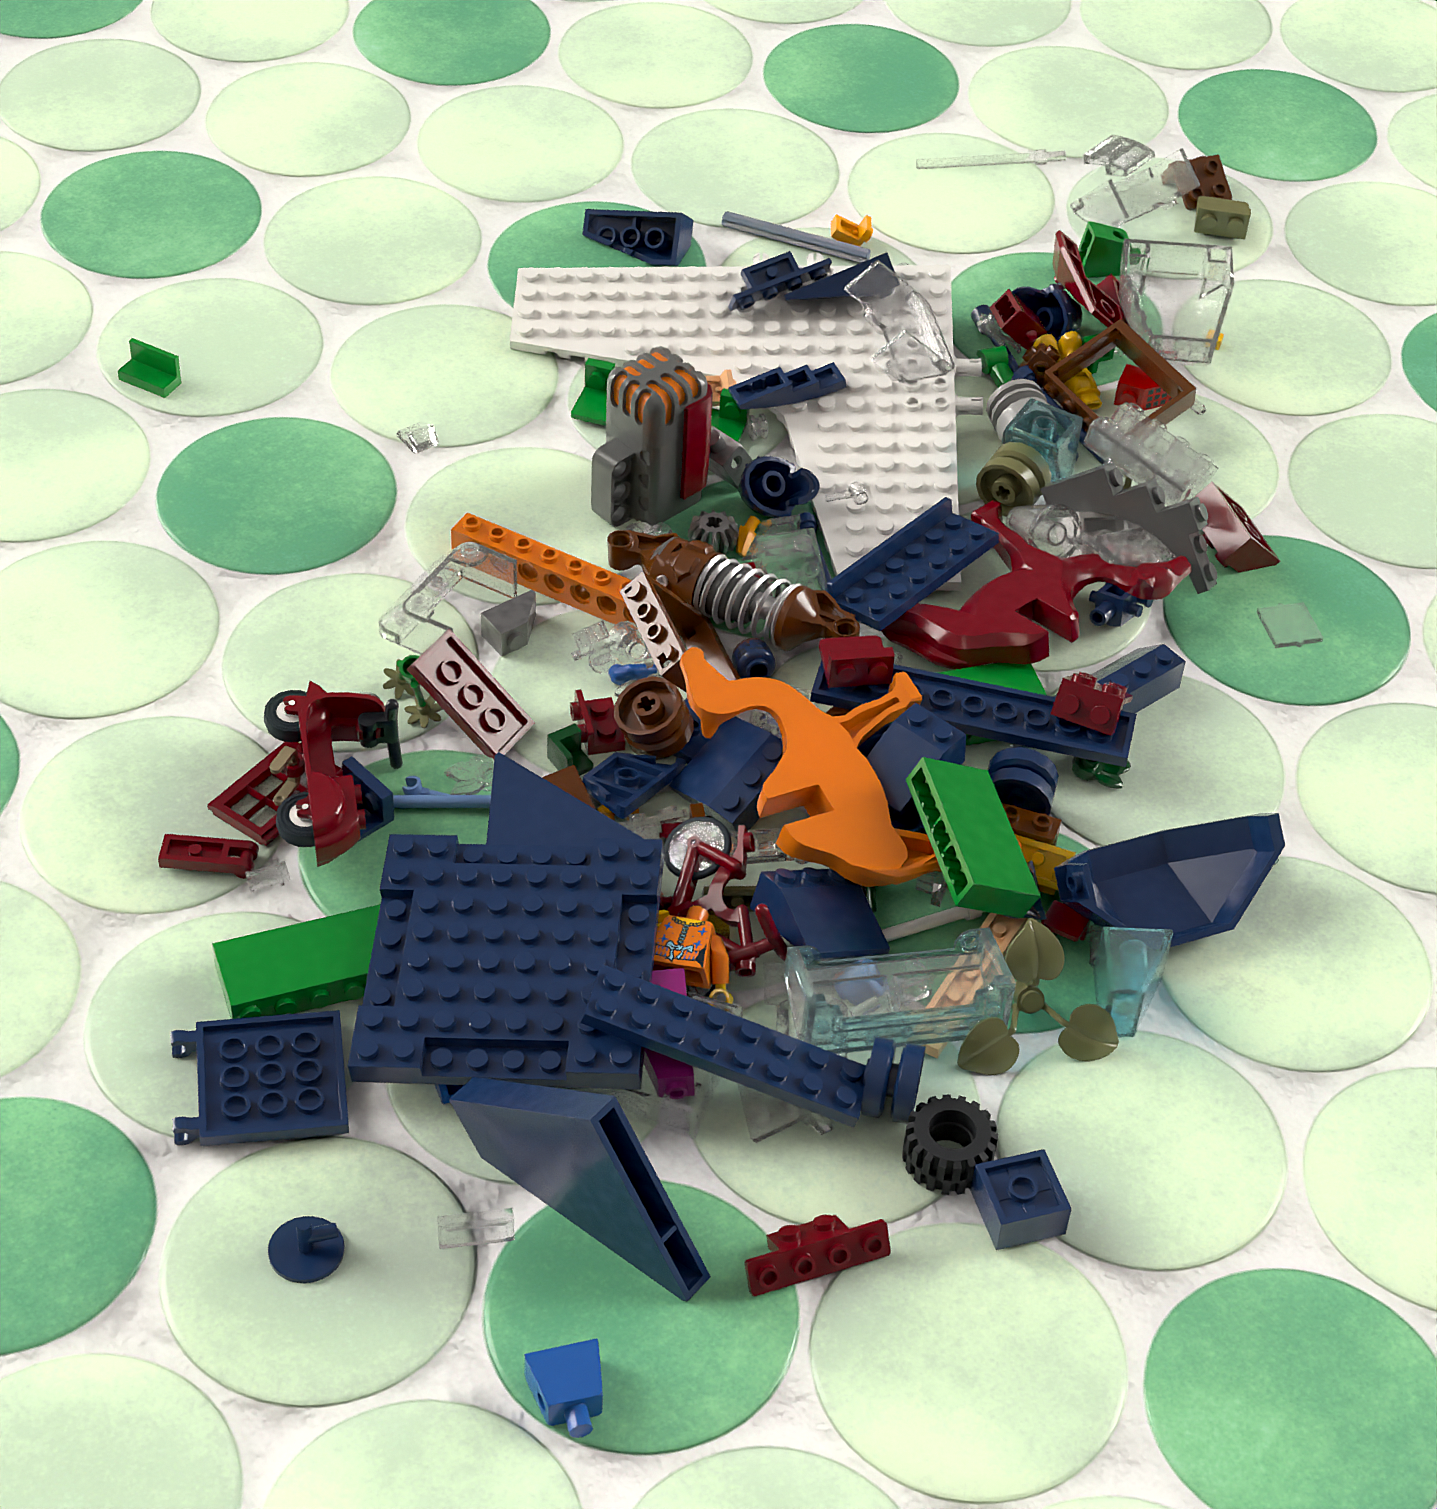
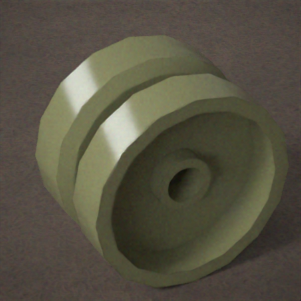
[976,442,1051,518]

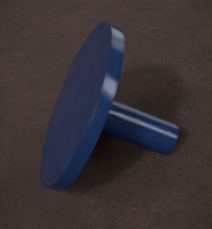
[268,1216,345,1283]

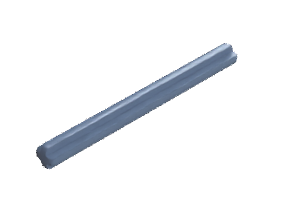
[722,211,871,263]

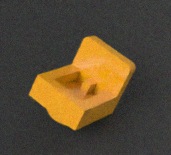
[831,214,873,247]

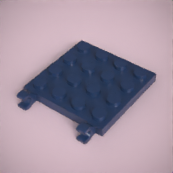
[170,1010,349,1147]

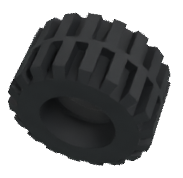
[902,1094,998,1195]

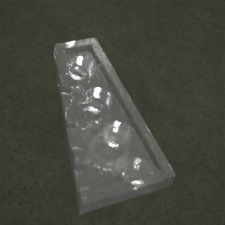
[1092,527,1176,567]

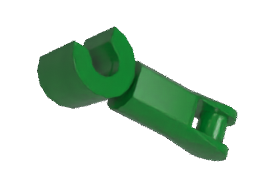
[976,345,1014,388]

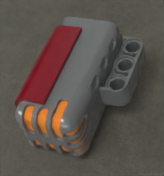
[591,346,713,527]

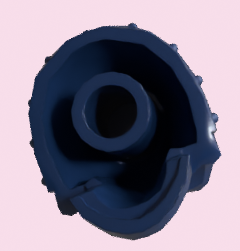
[1012,283,1083,343]
[738,455,820,520]

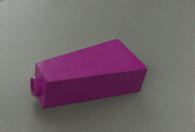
[644,968,695,1099]

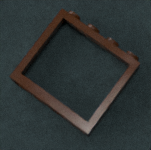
[1043,319,1196,459]
[620,571,740,692]

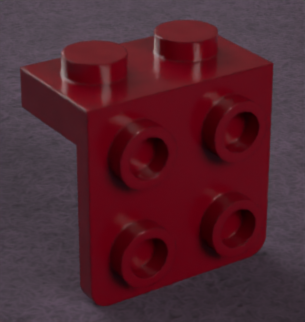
[819,635,895,688]
[1051,672,1133,735]

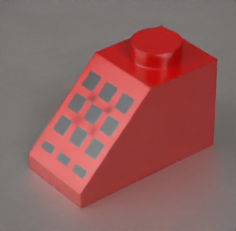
[1114,364,1173,412]

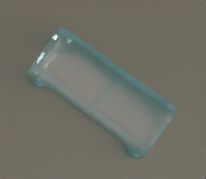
[784,927,1016,1054]

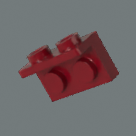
[570,689,626,756]

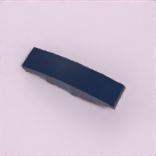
[728,362,847,409]

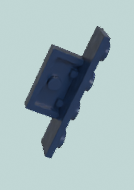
[728,251,832,311]

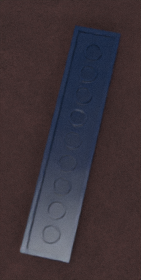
[810,660,1137,767]

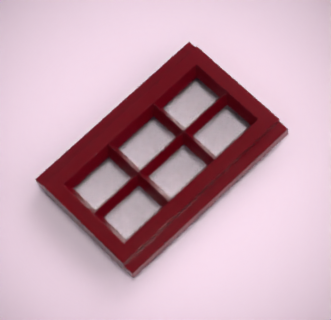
[207,742,343,846]

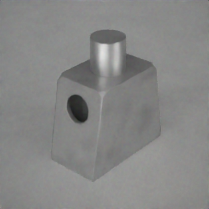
[708,426,752,489]

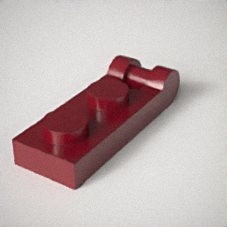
[158,834,259,879]

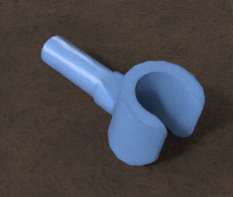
[402,776,450,795]

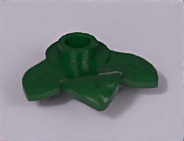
[1072,757,1131,789]

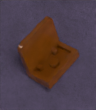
[1162,154,1232,210]

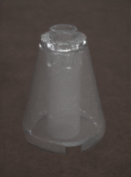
[1006,504,1082,558]

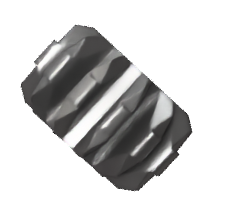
[688,509,739,556]

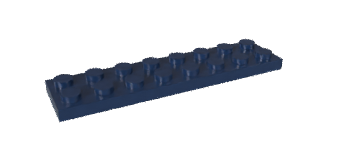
[581,964,866,1128]

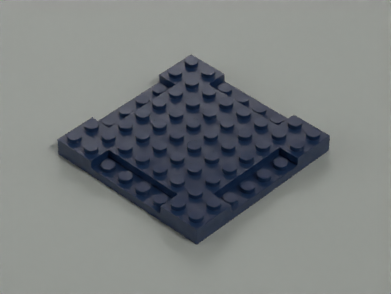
[347,834,665,1090]

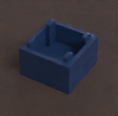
[970,1149,1072,1250]

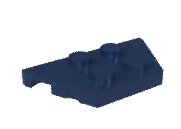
[582,752,686,819]

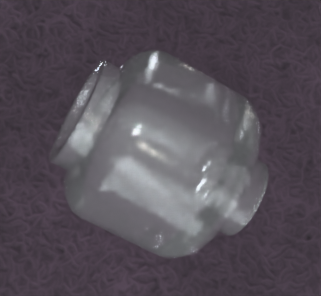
[605,621,649,665]

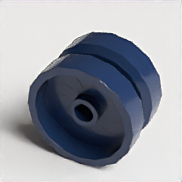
[987,747,1059,816]
[861,1036,926,1124]

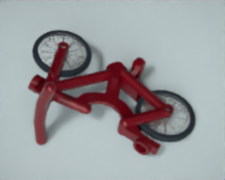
[659,817,797,1004]

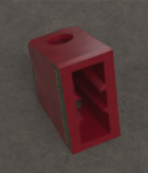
[989,289,1048,351]

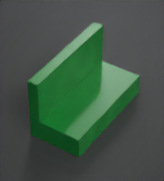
[118,338,182,398]

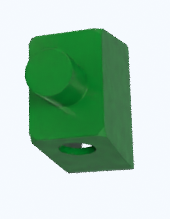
[1078,221,1141,278]

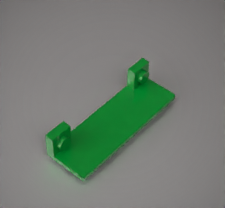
[571,358,750,443]

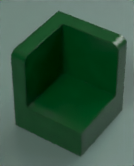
[547,723,594,776]

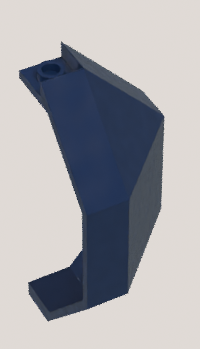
[1054,813,1285,952]

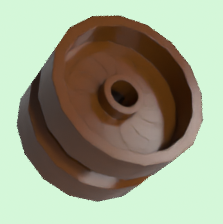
[614,676,694,760]

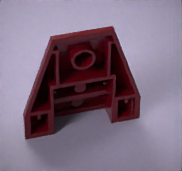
[1053,230,1132,328]

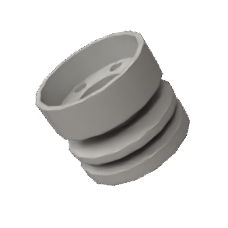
[986,379,1059,452]

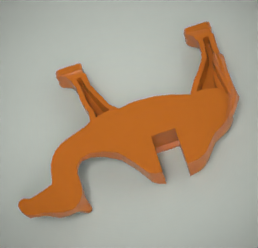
[680,647,1021,887]

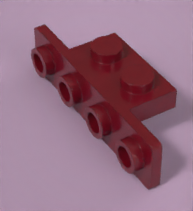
[745,1214,891,1296]

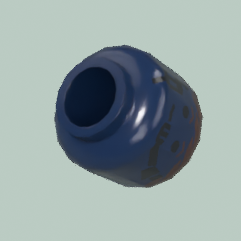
[732,638,776,679]

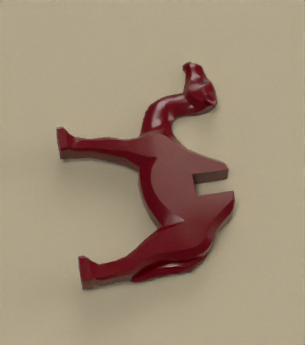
[881,500,1192,670]

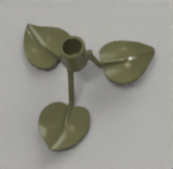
[957,918,1119,1075]

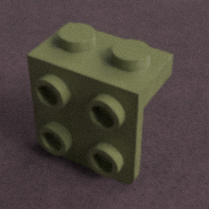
[1194,196,1251,239]

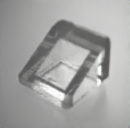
[396,422,439,453]

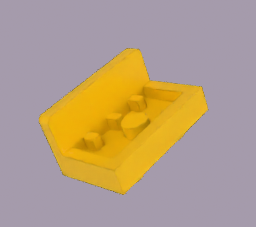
[1015,834,1076,895]

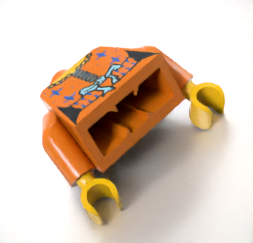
[653,906,733,1009]

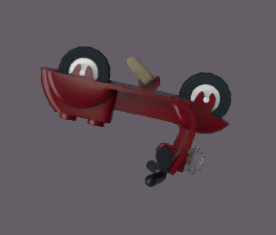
[263,681,403,867]

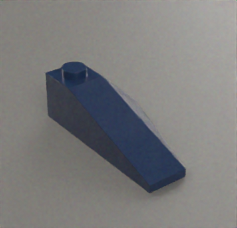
[783,252,899,301]

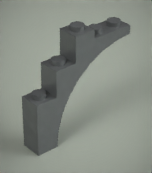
[1041,462,1217,594]

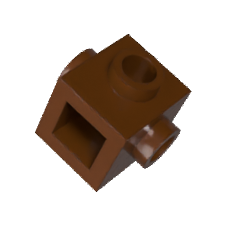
[1019,342,1062,388]

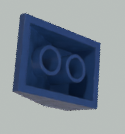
[866,703,966,816]

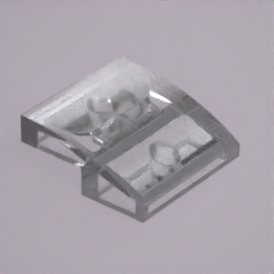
[1083,135,1155,177]

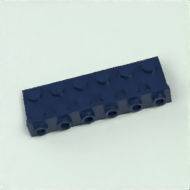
[827,497,999,632]

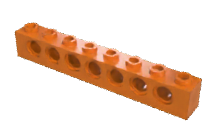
[451,512,641,635]

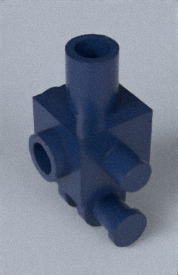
[1089,582,1154,627]

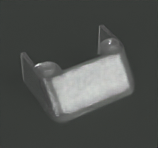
[1070,148,1200,229]
[844,259,955,383]
[378,542,517,655]

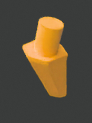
[736,516,760,557]

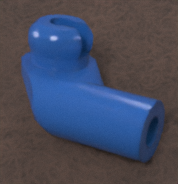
[608,663,657,686]

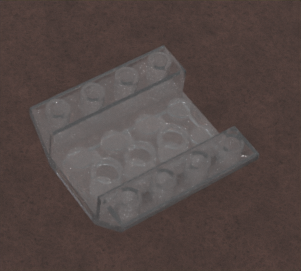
[1083,402,1218,506]

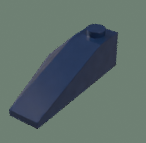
[582,209,694,266]

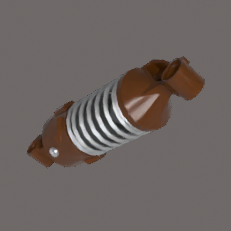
[607,530,860,652]

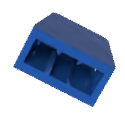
[524,1338,603,1438]

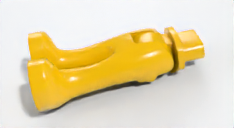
[1033,331,1102,410]

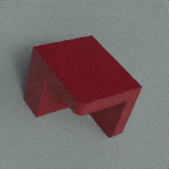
[1041,900,1090,942]

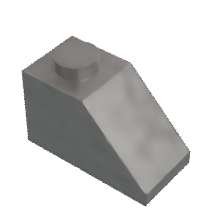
[481,590,536,656]

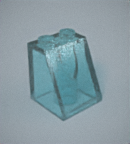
[1005,398,1083,483]
[1093,927,1173,1038]

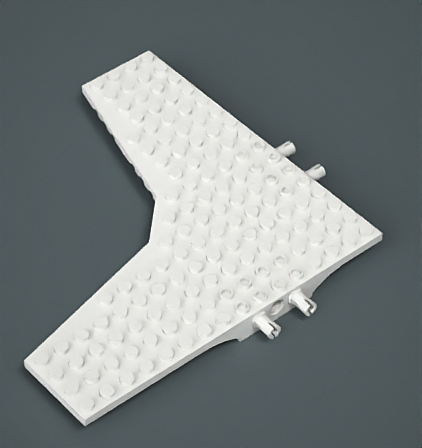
[510,252,983,591]

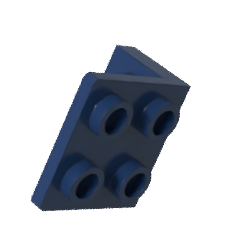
[342,756,394,842]

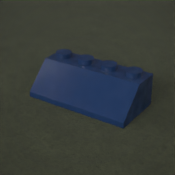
[1052,644,1186,713]

